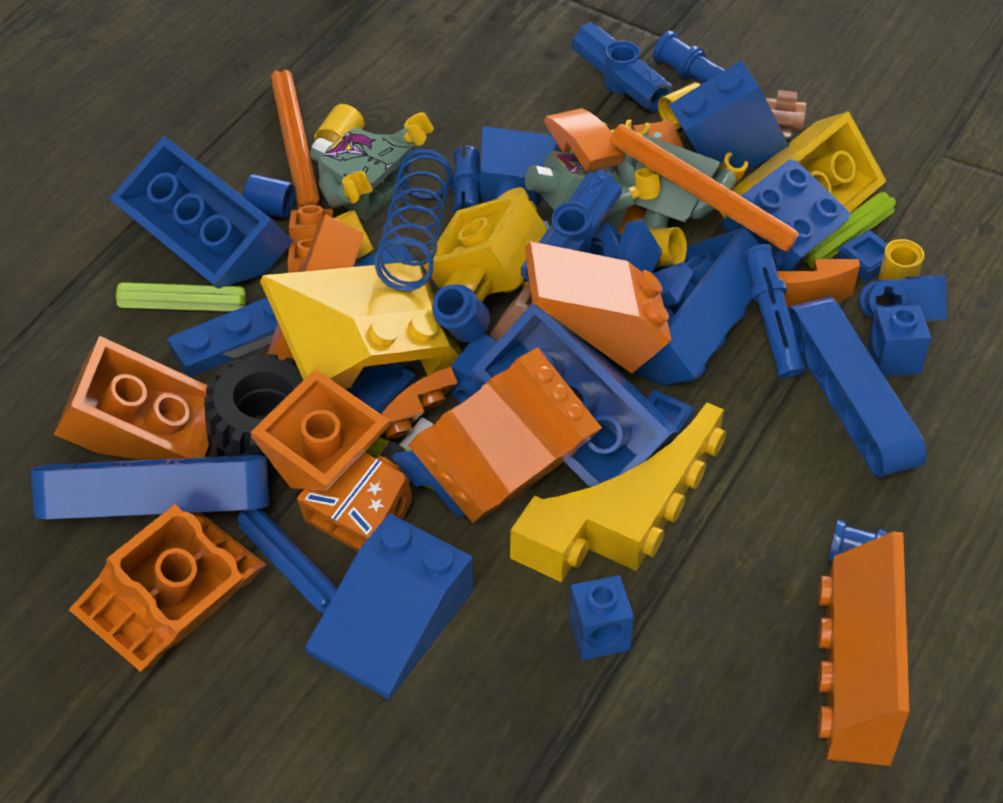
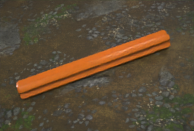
[271,69,320,209]
[610,124,799,251]

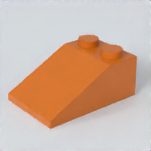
[524,242,672,373]
[54,336,209,460]

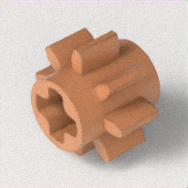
[766,90,807,140]

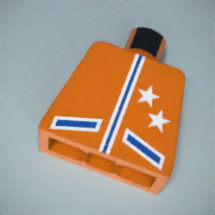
[297,442,413,552]

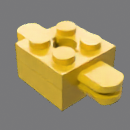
[423,187,548,302]

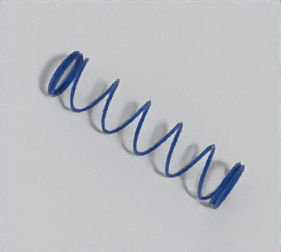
[375,149,452,291]

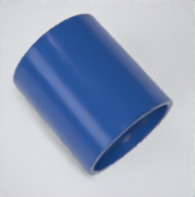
[243,174,296,219]

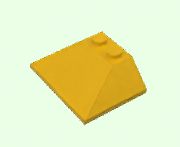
[260,261,462,389]

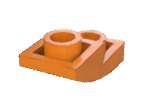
[544,108,626,173]
[288,205,333,273]
[769,259,860,307]
[380,367,458,440]

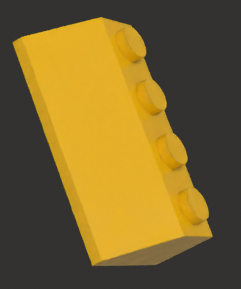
[720,111,887,220]

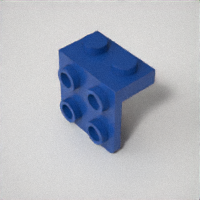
[721,160,850,271]

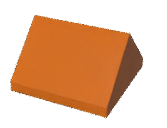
[251,369,390,491]

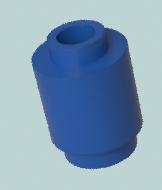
[433,284,490,342]

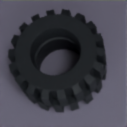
[204,354,303,480]

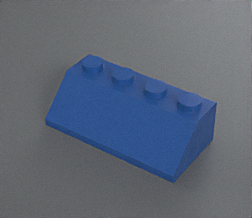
[109,136,293,289]
[603,227,766,386]
[472,303,680,487]

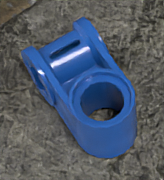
[858,275,948,321]

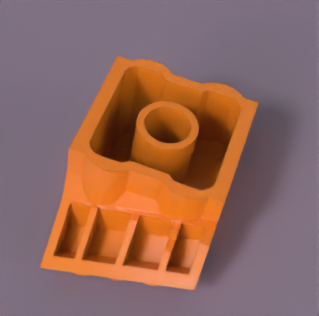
[408,347,602,524]
[69,504,266,672]

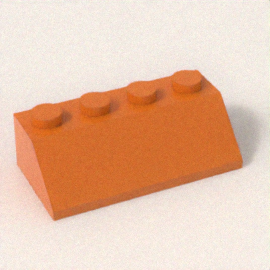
[817,532,910,766]

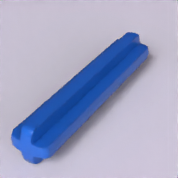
[237,508,338,614]

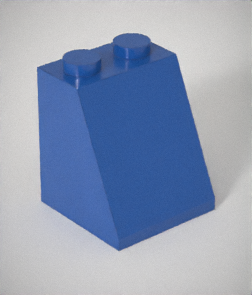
[669,60,789,172]

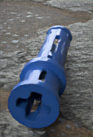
[652,30,725,83]

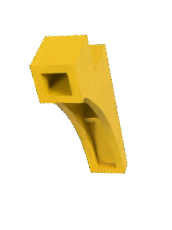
[510,403,726,582]

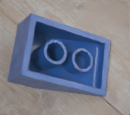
[305,513,473,700]

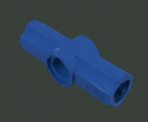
[572,22,673,113]
[521,169,622,282]

